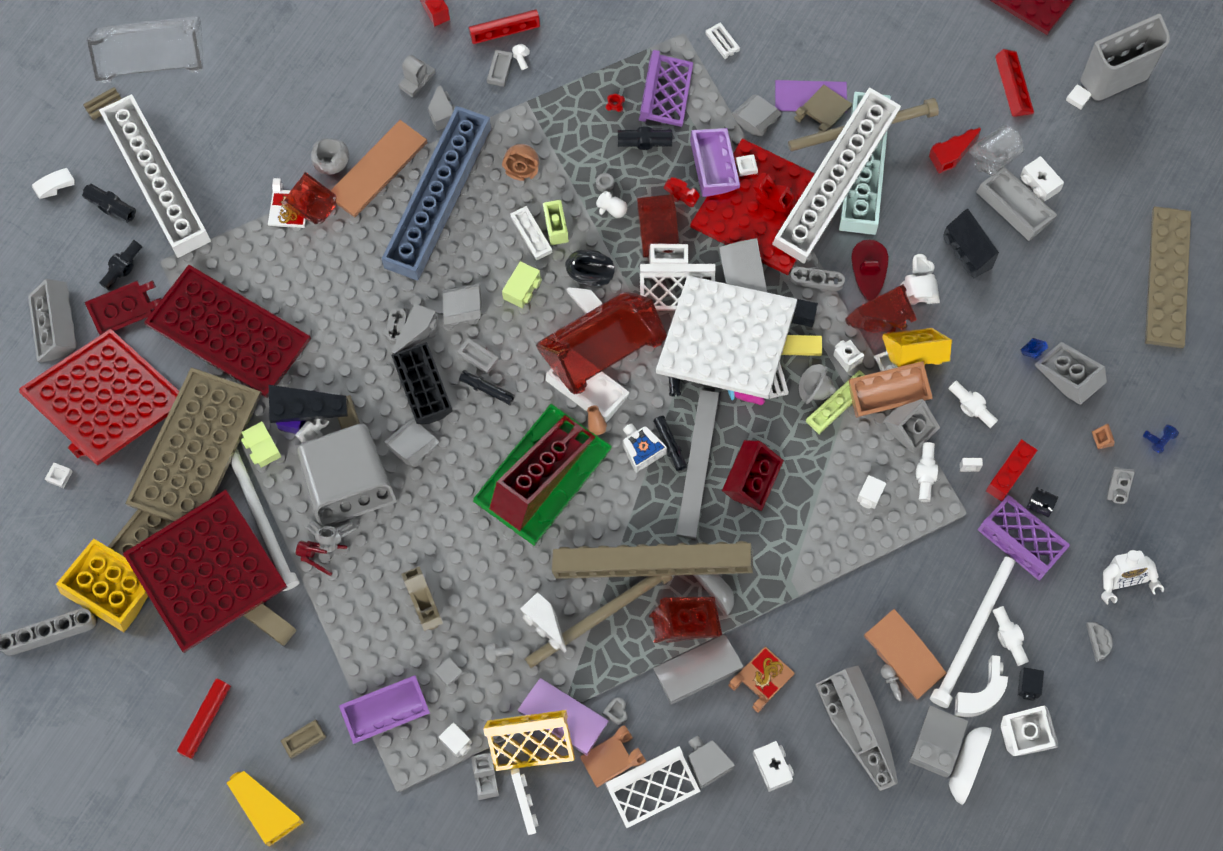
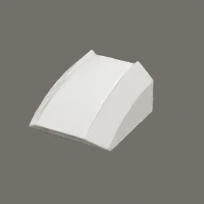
[1000,705,1058,756]

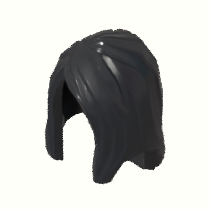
[565,249,615,286]

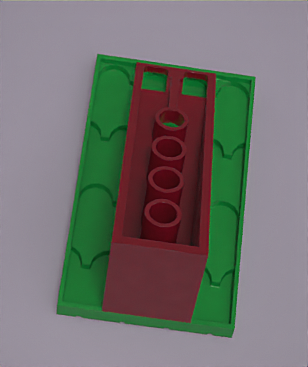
[473,404,612,546]

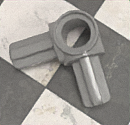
[307,521,354,552]

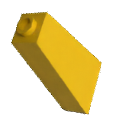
[227,771,304,847]

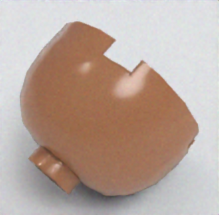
[502,144,539,181]

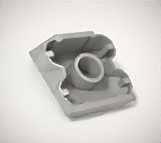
[732,94,781,136]
[443,284,482,325]
[384,419,440,467]

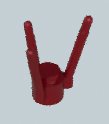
[296,540,347,576]

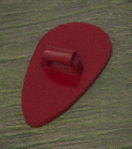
[851,239,889,301]

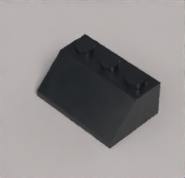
[943,209,999,278]

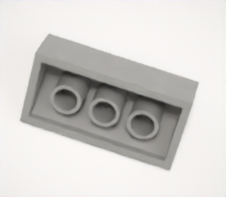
[28,279,77,362]

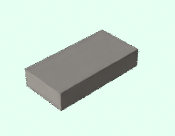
[487,50,513,87]
[457,338,499,375]

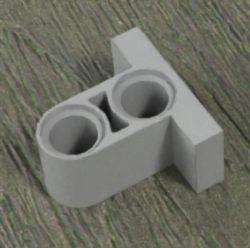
[398,55,435,97]

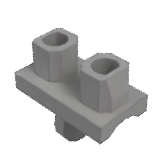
[1107,467,1135,504]

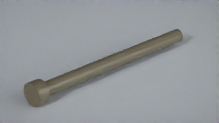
[788,98,939,151]
[524,575,673,668]

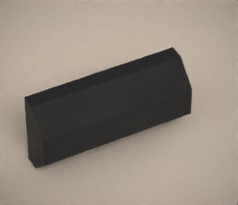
[391,342,453,424]

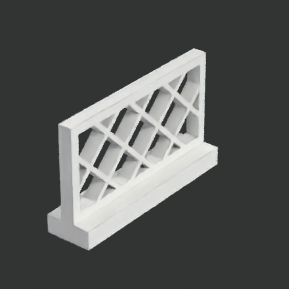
[640,264,715,311]
[605,746,700,828]

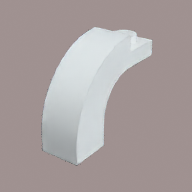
[954,655,1008,717]

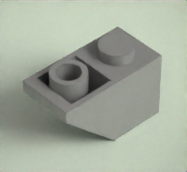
[428,86,455,131]

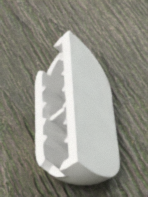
[949,727,992,805]

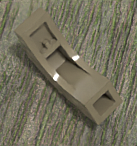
[401,566,443,631]

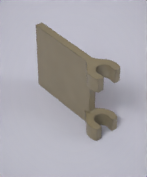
[794,84,852,133]

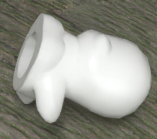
[596,191,627,218]

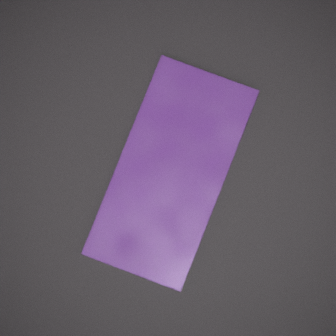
[775,80,847,113]

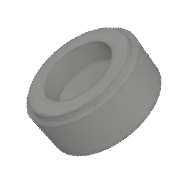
[596,173,614,192]

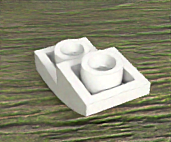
[32,168,74,199]

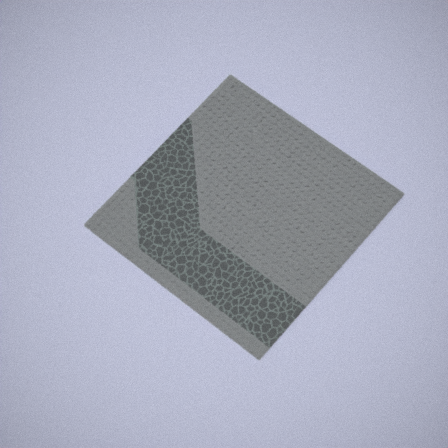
[161,34,966,792]

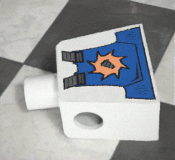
[623,423,667,473]

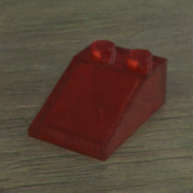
[637,194,679,258]

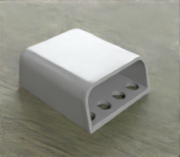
[1080,13,1170,101]
[297,424,397,527]

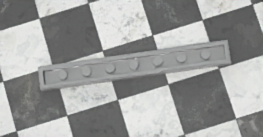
[676,390,719,539]

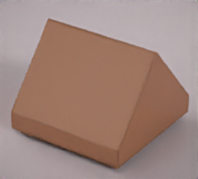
[1092,424,1115,449]

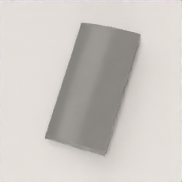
[976,167,1057,241]
[719,238,767,292]
[653,634,743,705]

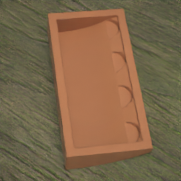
[849,361,933,418]

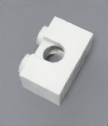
[649,244,688,264]

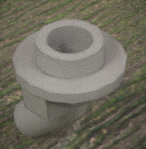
[485,643,514,663]

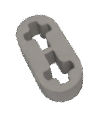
[386,308,407,344]

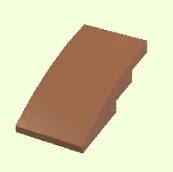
[864,609,947,700]

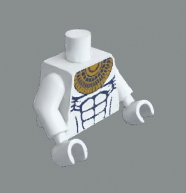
[1101,550,1164,605]

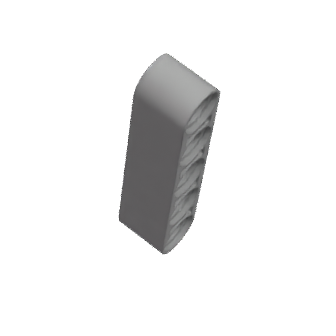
[0,608,97,656]

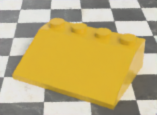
[56,538,148,632]

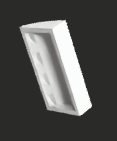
[546,348,630,423]

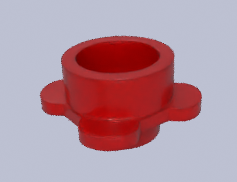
[606,94,625,112]

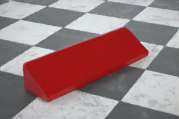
[995,49,1034,117]

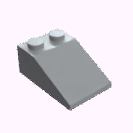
[1035,342,1107,405]
[909,706,968,778]

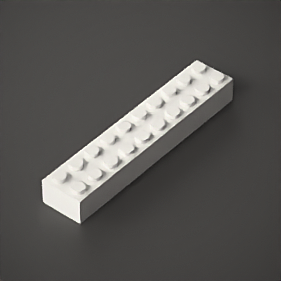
[772,87,901,263]
[99,94,211,258]

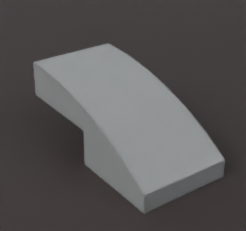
[471,752,499,800]

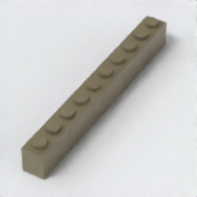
[552,541,753,579]

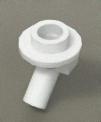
[512,44,530,70]

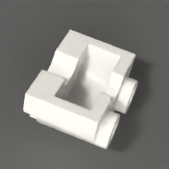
[900,274,940,305]

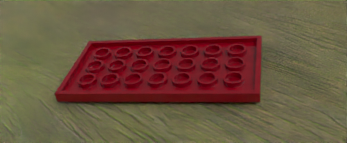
[144,264,311,398]

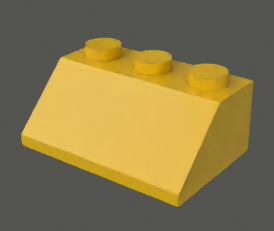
[882,328,952,367]

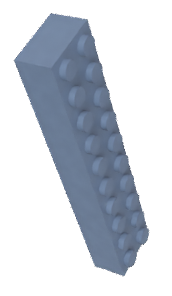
[382,106,491,281]

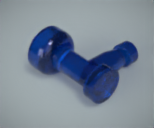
[1142,425,1179,454]

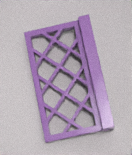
[639,50,693,127]
[978,495,1070,581]

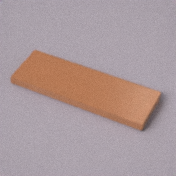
[327,120,428,218]

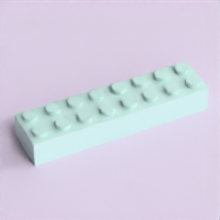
[839,92,891,235]

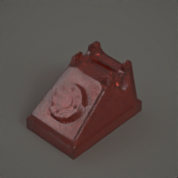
[845,284,916,333]
[649,597,722,643]

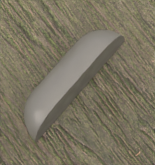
[693,574,734,615]

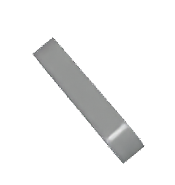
[790,267,845,291]

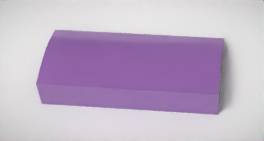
[690,128,740,197]
[339,675,430,744]

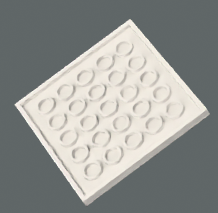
[656,275,797,399]

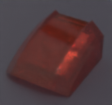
[282,172,336,224]

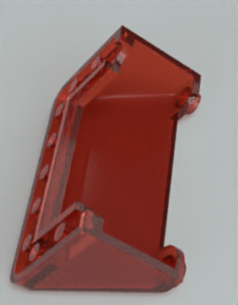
[536,292,667,394]

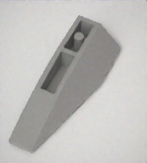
[815,665,898,791]

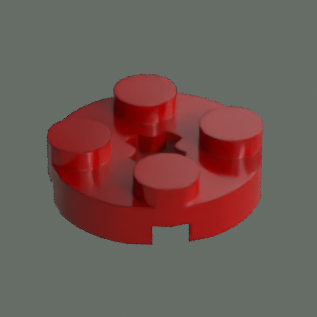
[663,177,700,207]

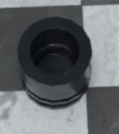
[1027,487,1058,518]

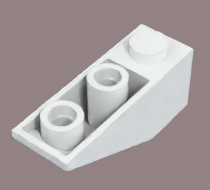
[520,592,567,653]

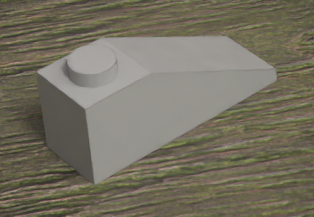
[391,304,438,354]

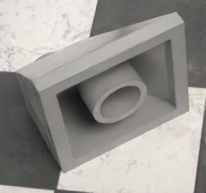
[883,399,940,453]

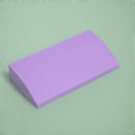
[518,678,609,756]

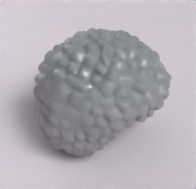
[311,138,349,175]

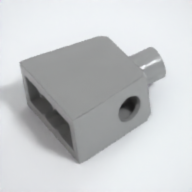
[688,735,735,789]

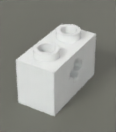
[1020,156,1064,202]
[753,741,794,792]

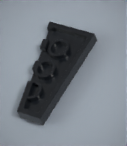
[268,384,348,423]

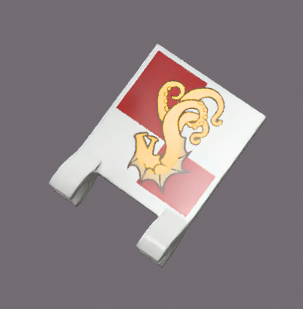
[268,178,312,228]

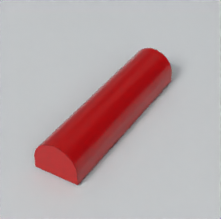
[468,9,540,44]
[177,678,231,760]

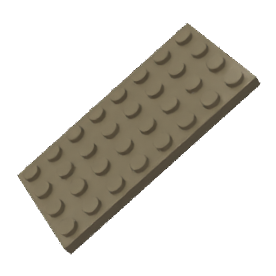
[125,367,262,522]

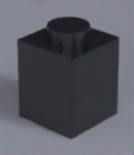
[791,299,818,328]
[1017,667,1044,700]

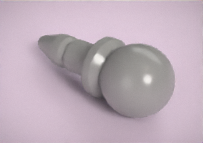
[881,664,902,702]

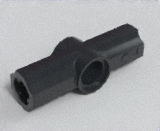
[618,126,672,150]
[82,184,136,223]

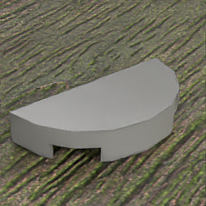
[1086,622,1113,662]

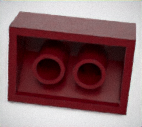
[722,440,784,511]

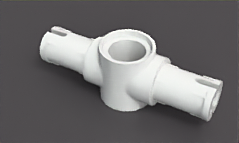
[948,380,998,428]
[916,442,938,502]
[993,606,1029,666]

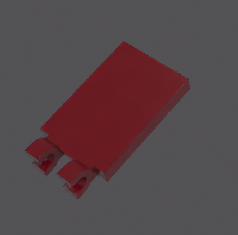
[84,280,162,335]

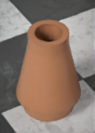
[587,405,607,435]

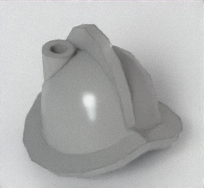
[799,364,836,404]

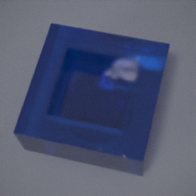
[1020,338,1048,359]

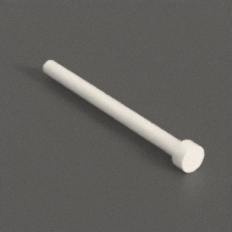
[230,449,299,591]
[930,557,1015,708]

